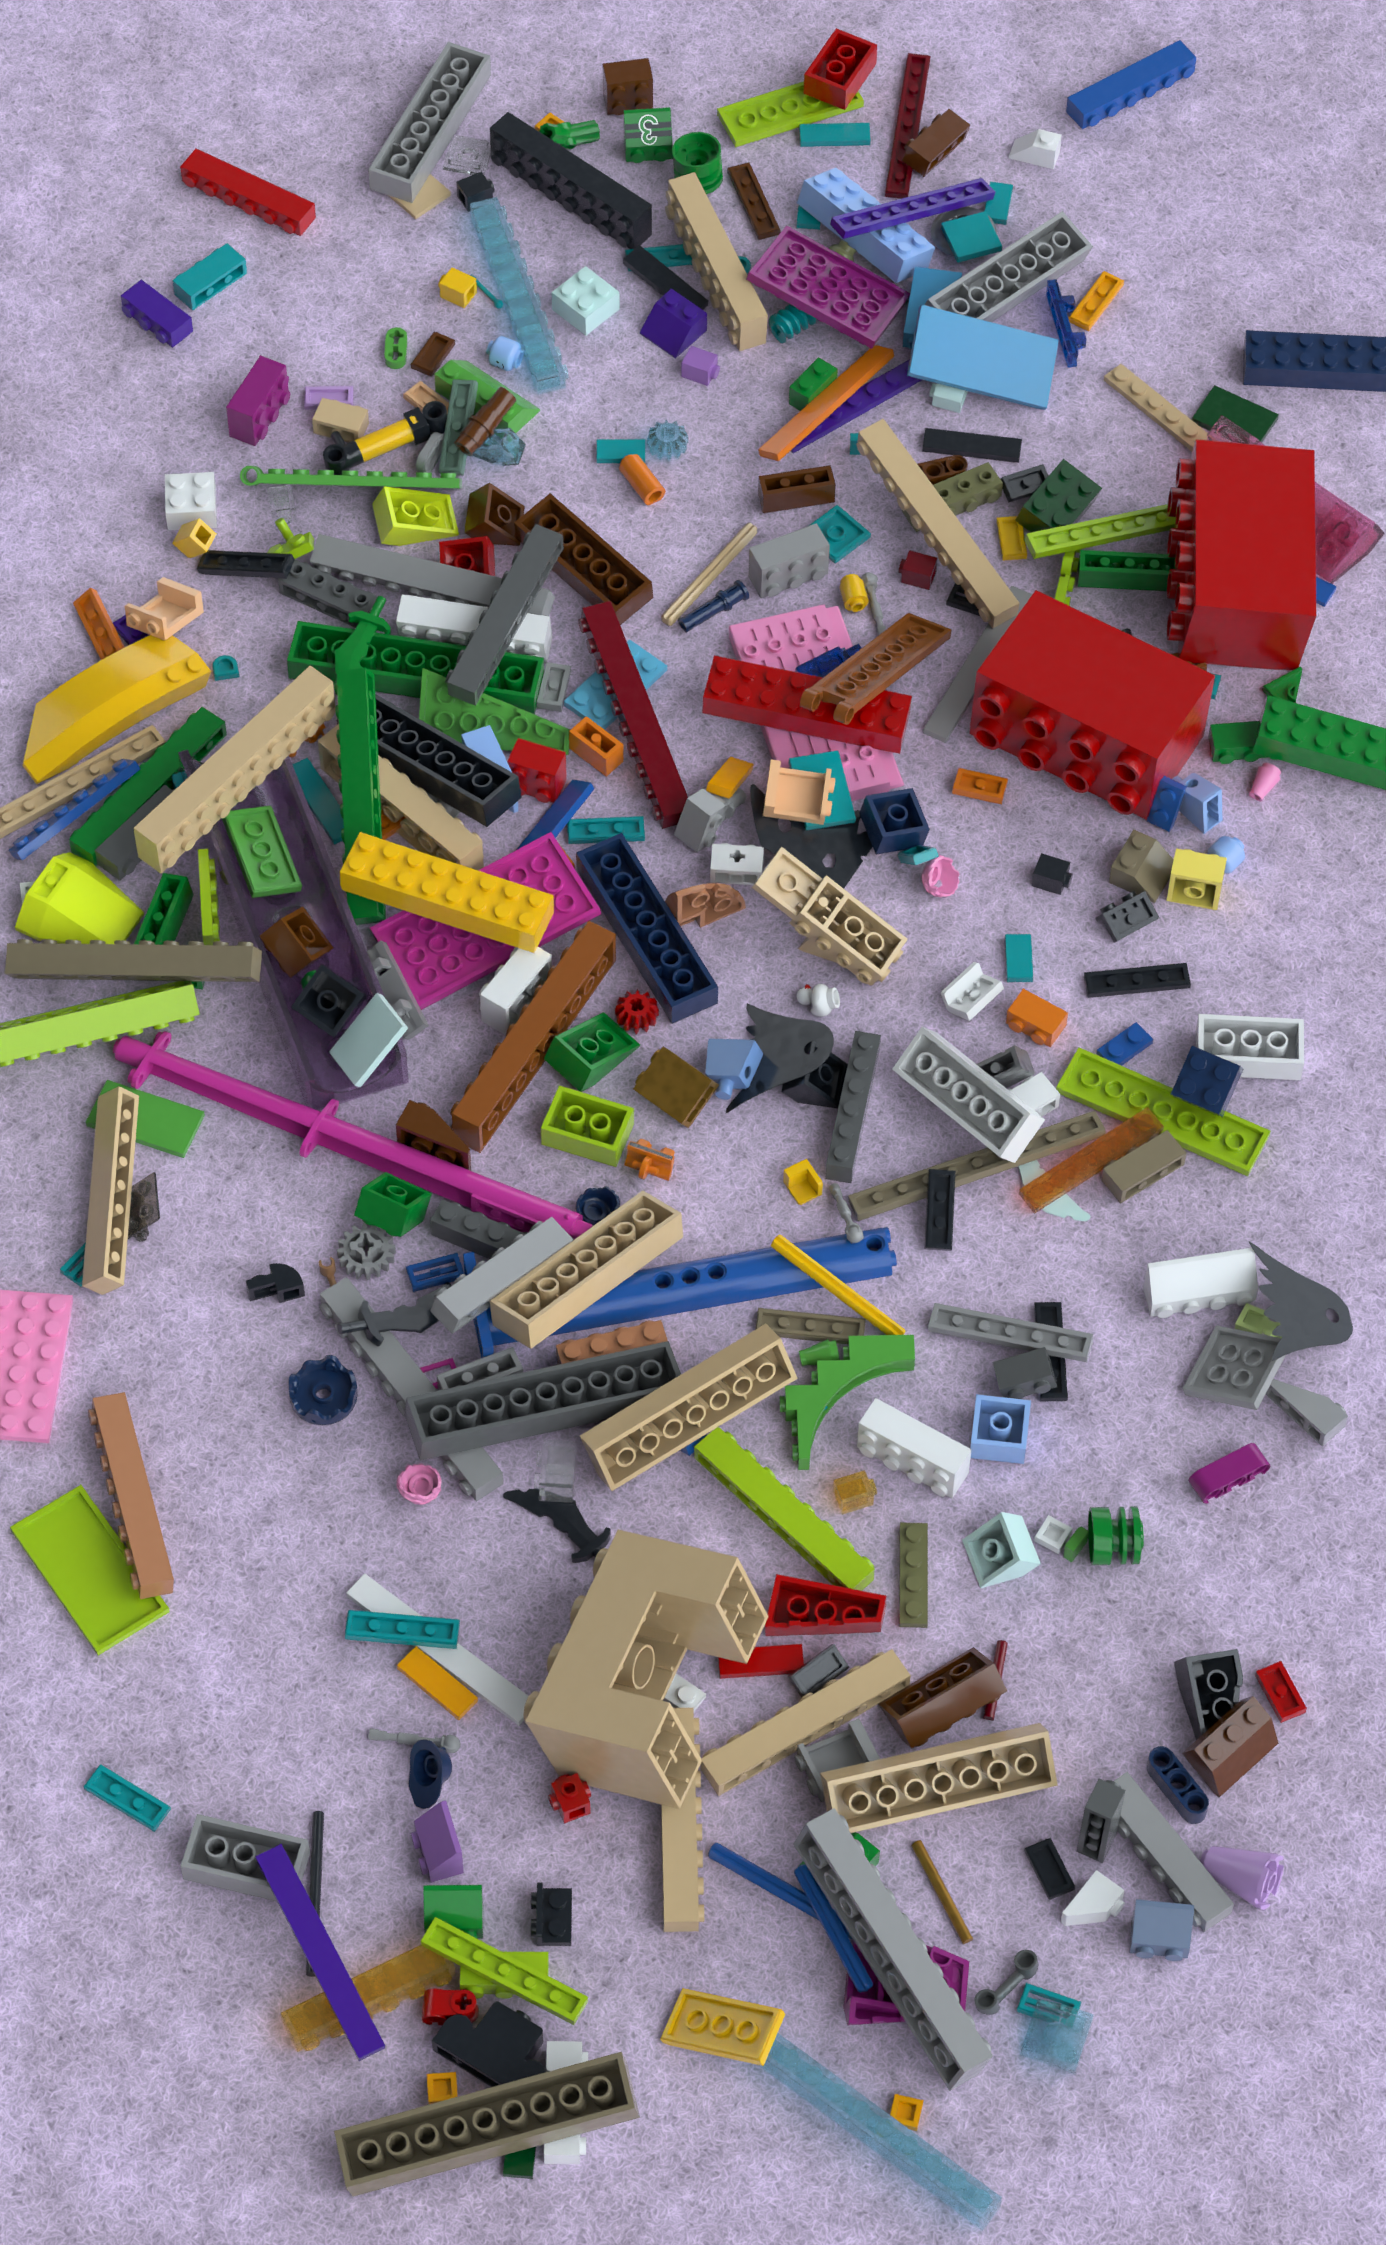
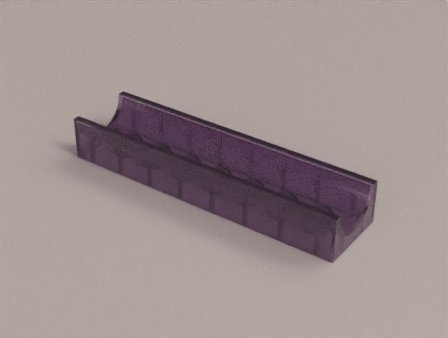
[178,749,409,1111]

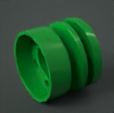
[672,132,723,195]
[1088,1506,1144,1566]

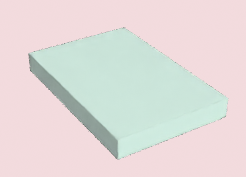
[329,993,408,1087]

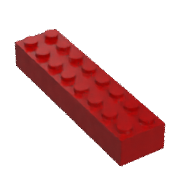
[702,655,912,754]

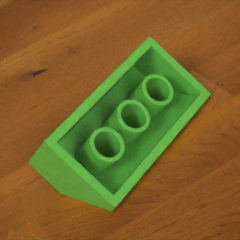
[434,359,540,440]

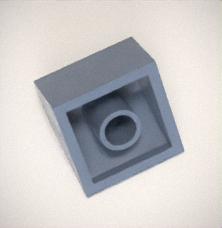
[1130,1899,1194,1961]

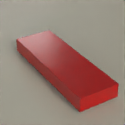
[718,1644,804,1679]

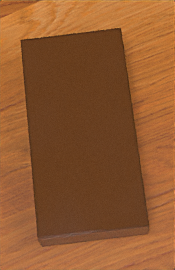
[411,331,455,377]

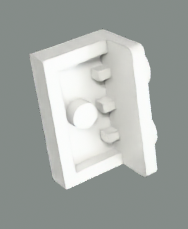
[941,962,1004,1021]

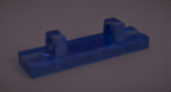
[1046,279,1086,368]

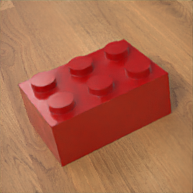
[803,28,877,110]

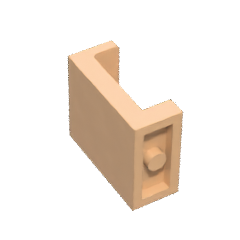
[124,577,204,640]
[763,759,835,825]

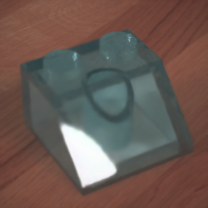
[1020,1999,1094,2074]

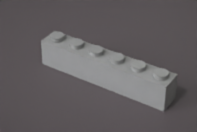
[430,1217,574,1334]
[1114,1772,1234,1932]

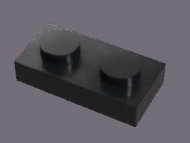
[1001,464,1049,503]

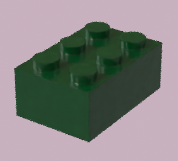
[1015,459,1102,533]

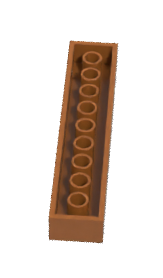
[450,921,616,1153]

